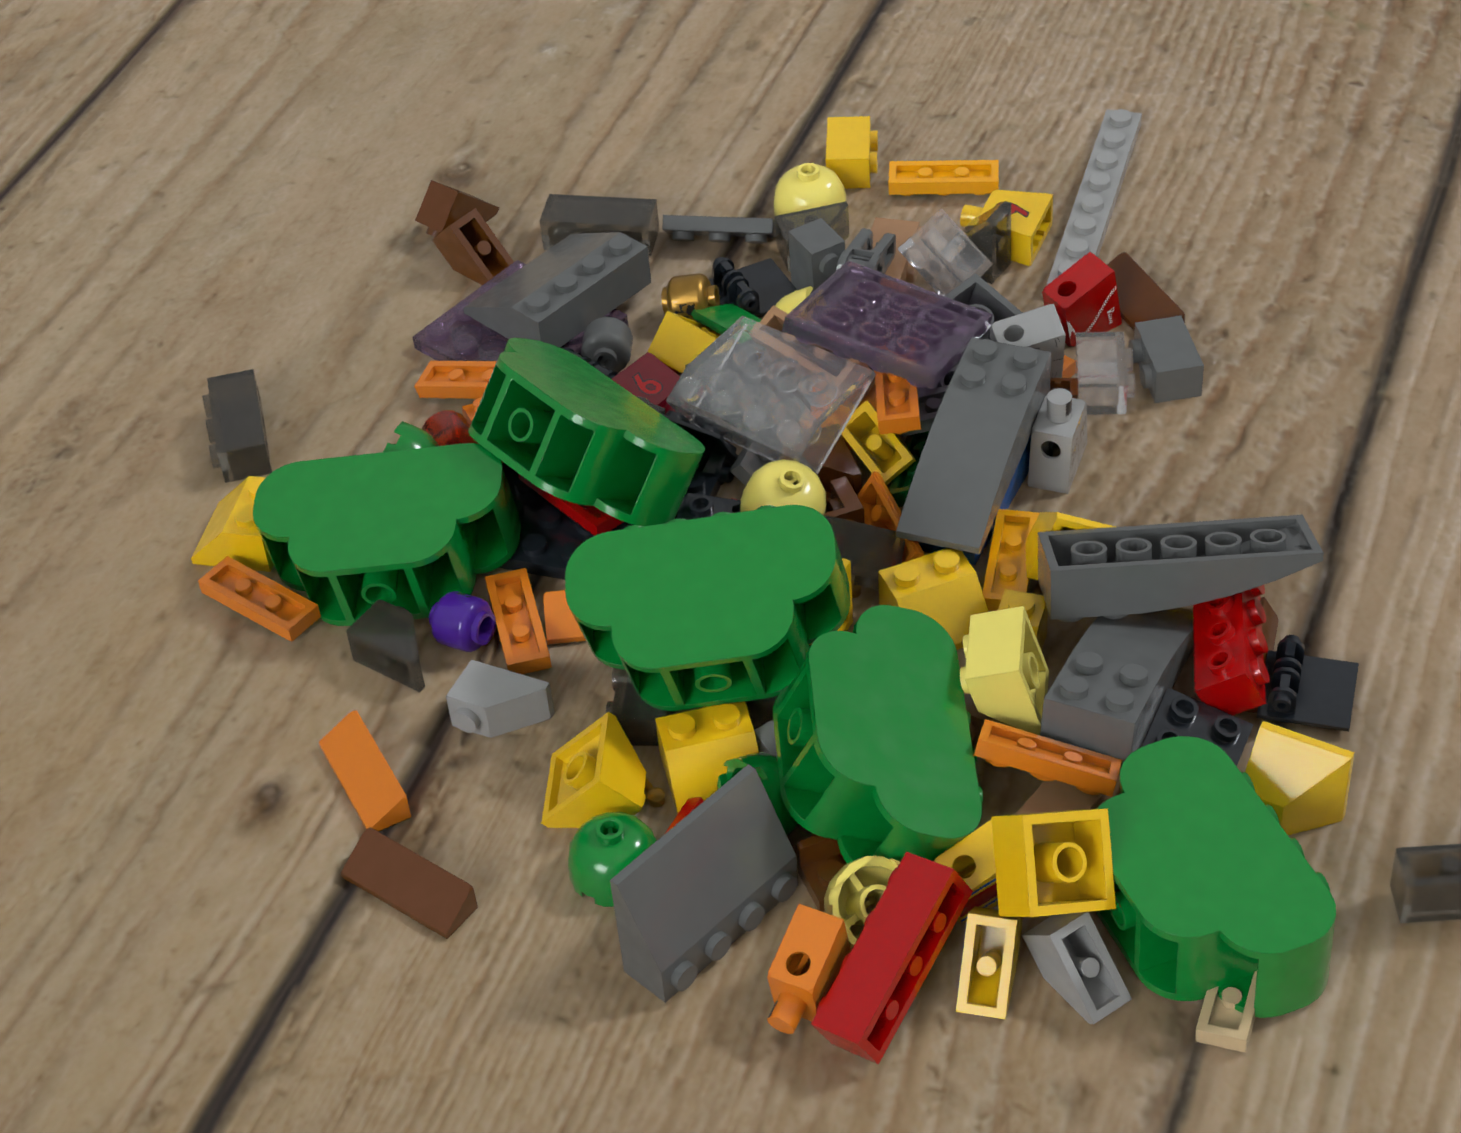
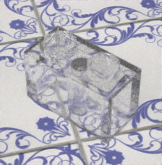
[898,208,993,298]
[1075,332,1135,415]

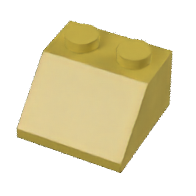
[960,606,1049,735]

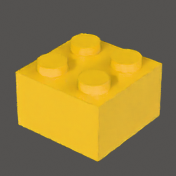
[991,809,1116,917]

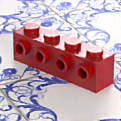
[1193,585,1270,715]
[811,851,973,1065]

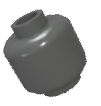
[581,317,633,373]

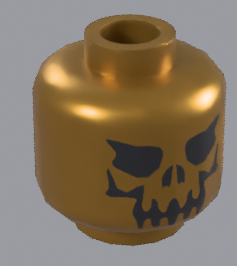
[661,273,720,322]

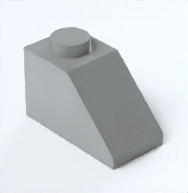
[446,660,555,738]
[1022,912,1132,1024]

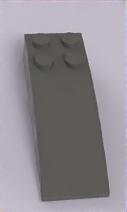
[896,337,1051,554]
[1038,515,1324,622]
[1040,608,1194,766]

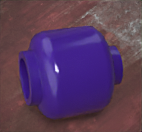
[429,591,496,652]

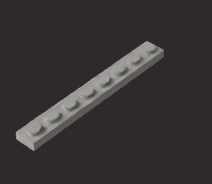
[1047,109,1142,285]

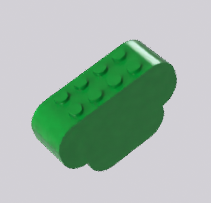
[468,338,705,526]
[253,443,521,626]
[565,505,850,711]
[773,605,983,864]
[1095,736,1336,1018]

